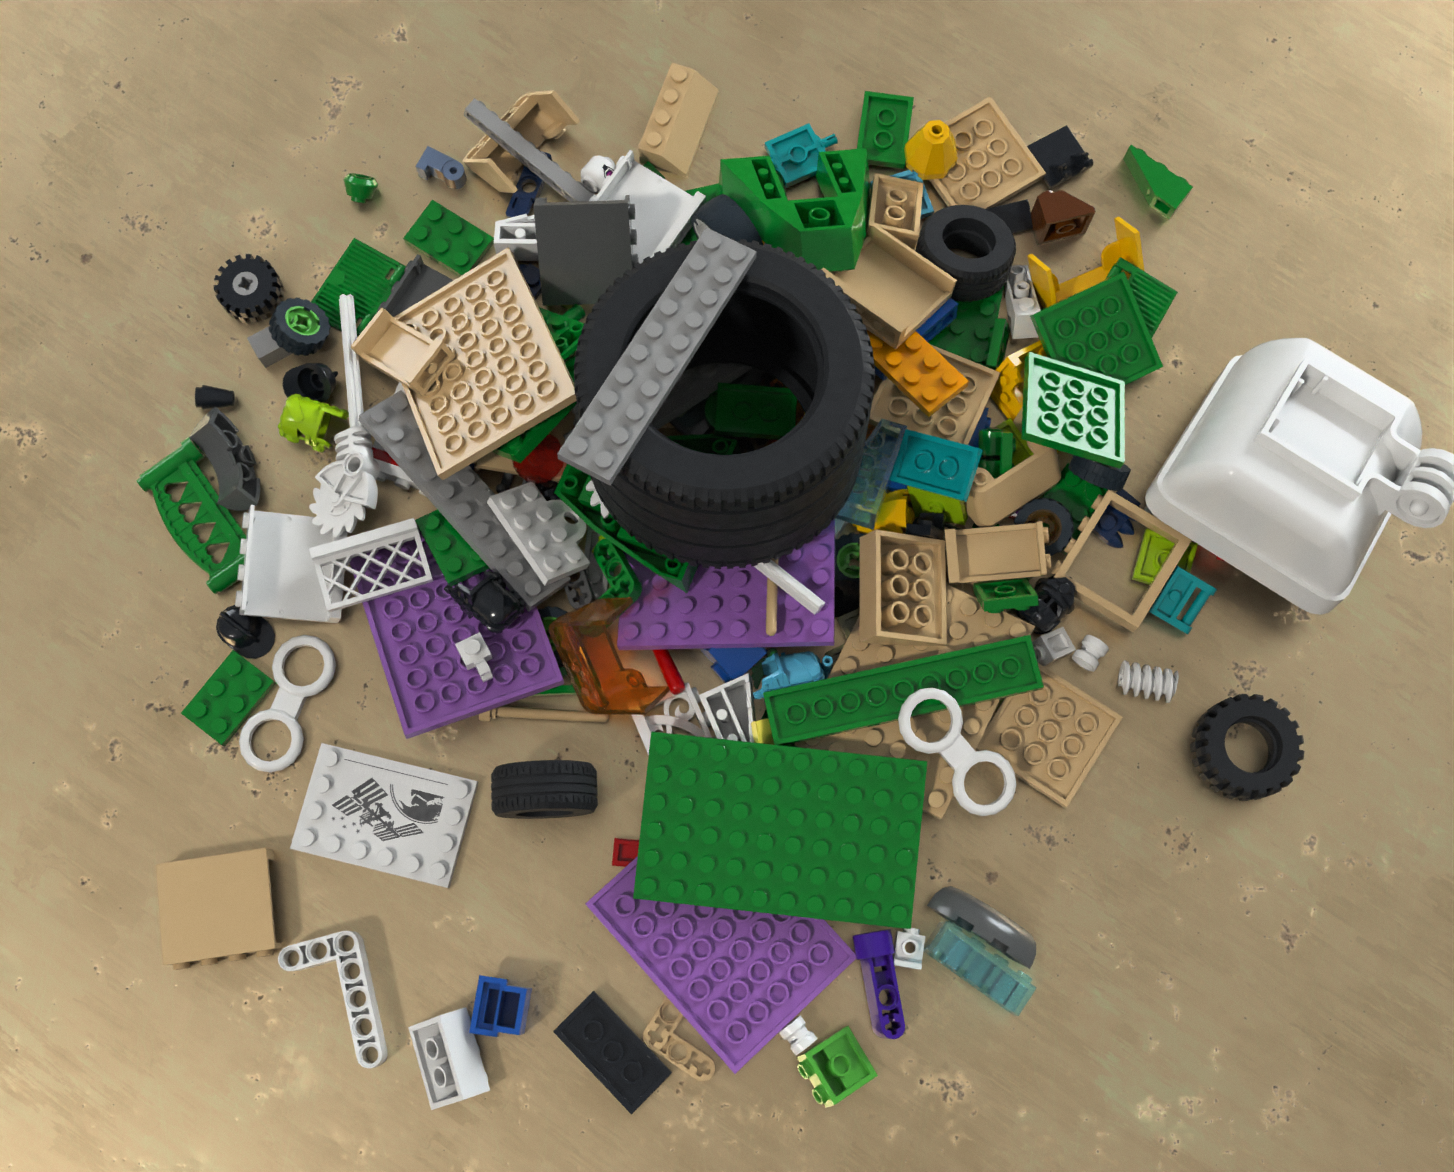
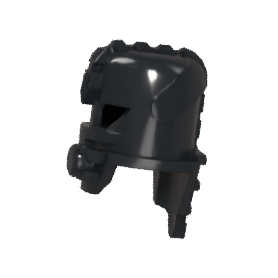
[444,570,526,633]
[1016,576,1075,634]

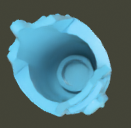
[753,651,825,699]

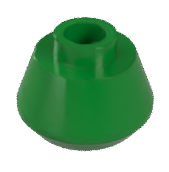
[344,173,378,203]

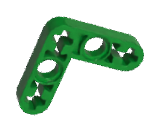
[578,539,642,638]

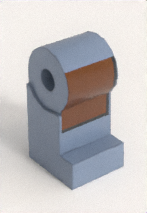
[415,146,467,189]

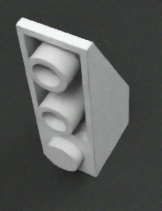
[1004,265,1040,339]

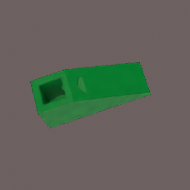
[1123,145,1193,220]

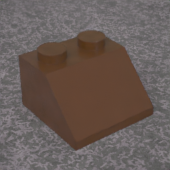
[1031,190,1096,245]

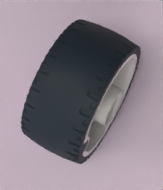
[691,194,763,245]

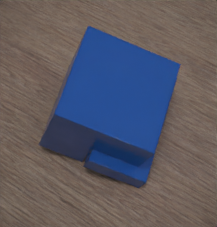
[700,647,768,683]
[469,975,532,1037]

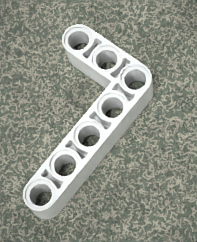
[278,931,388,1069]

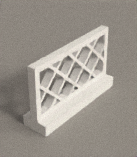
[309,518,433,612]

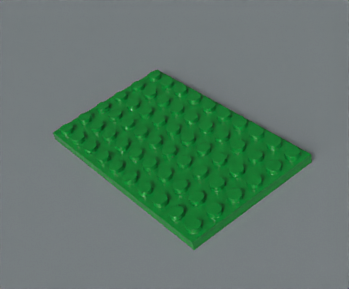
[633,731,927,929]

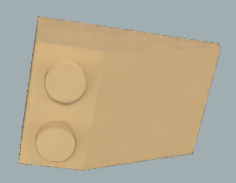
[865,173,923,250]

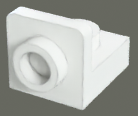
[1032,627,1076,666]

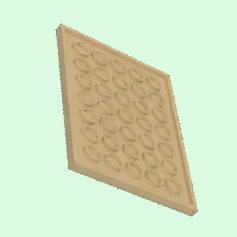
[394,247,576,480]
[794,584,1035,820]

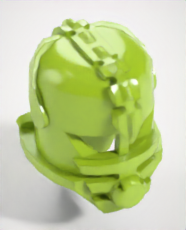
[278,394,349,453]

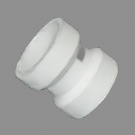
[1072,635,1109,672]
[779,1015,817,1056]

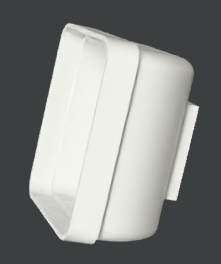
[1145,338,1454,615]

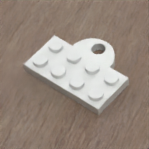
[487,481,590,586]

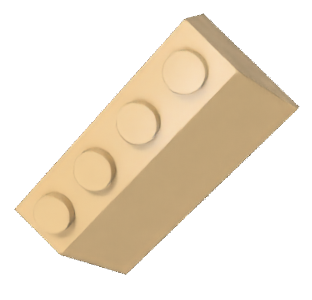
[638,63,719,177]

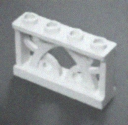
[628,682,717,755]

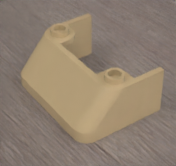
[463,90,580,193]
[964,406,1061,528]

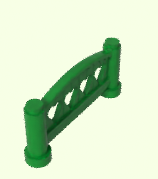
[136,436,246,594]

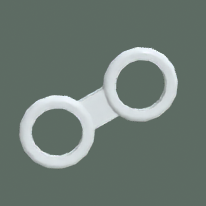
[239,635,336,773]
[898,687,1016,816]

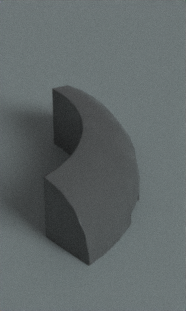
[189,407,260,511]
[927,886,1036,969]

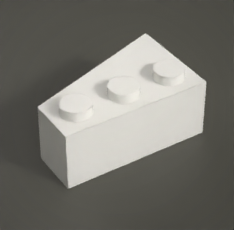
[699,673,756,742]

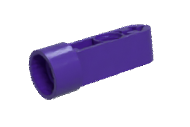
[852,929,905,1039]

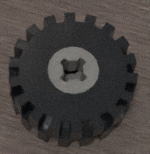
[213,254,284,323]

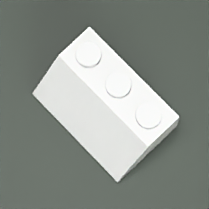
[408,1007,490,1110]

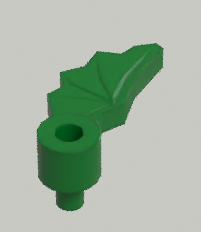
[751,648,778,689]

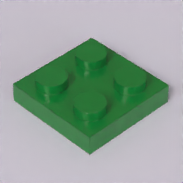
[973,578,1038,613]

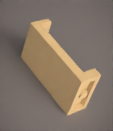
[351,308,455,396]
[944,521,1051,584]

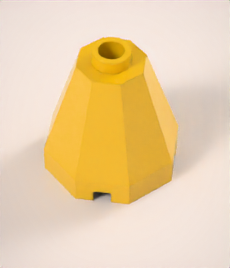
[904,120,958,180]
[852,489,915,535]

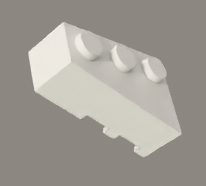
[494,214,539,261]

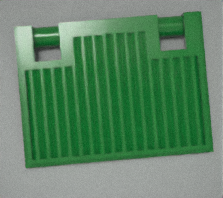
[311,238,406,337]
[1106,257,1178,338]

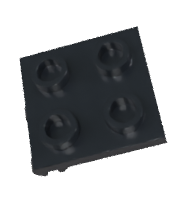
[1027,125,1093,189]

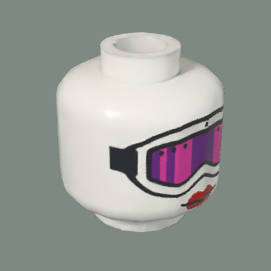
[581,155,616,193]

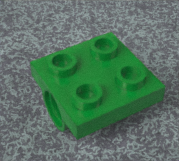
[978,427,1016,479]

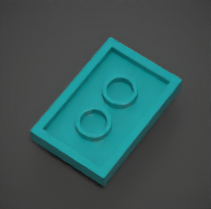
[890,429,983,502]

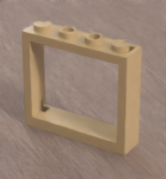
[1050,490,1192,632]

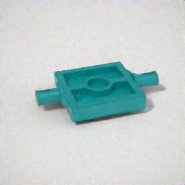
[764,123,838,188]

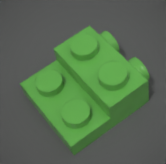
[797,1026,878,1108]

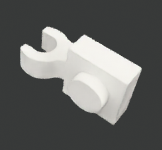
[455,632,493,682]

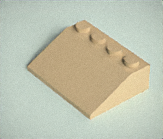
[859,530,947,646]

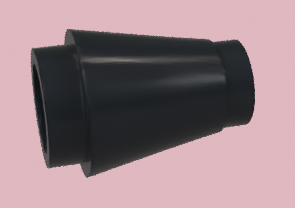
[195,385,235,410]

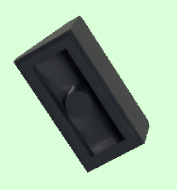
[986,199,1033,234]

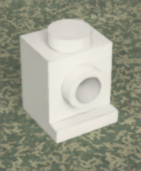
[892,928,926,970]

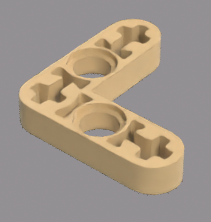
[643,996,715,1081]

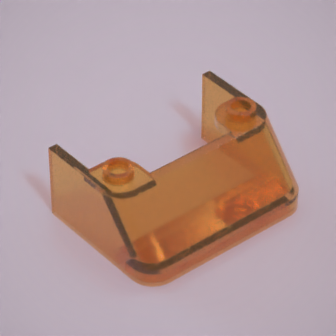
[549,597,670,715]

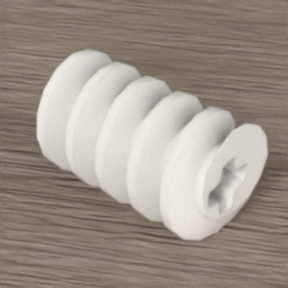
[1118,660,1179,703]

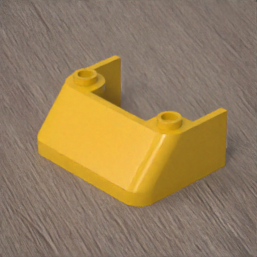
[1027,216,1144,309]

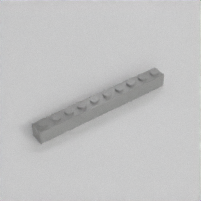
[464,98,595,202]

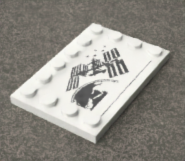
[290,743,479,888]

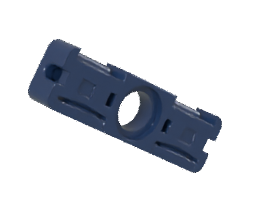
[506,150,553,219]

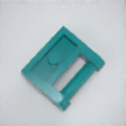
[1149,565,1217,634]

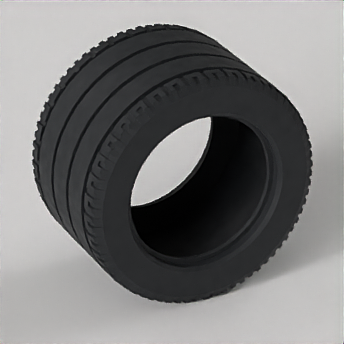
[574,238,875,569]

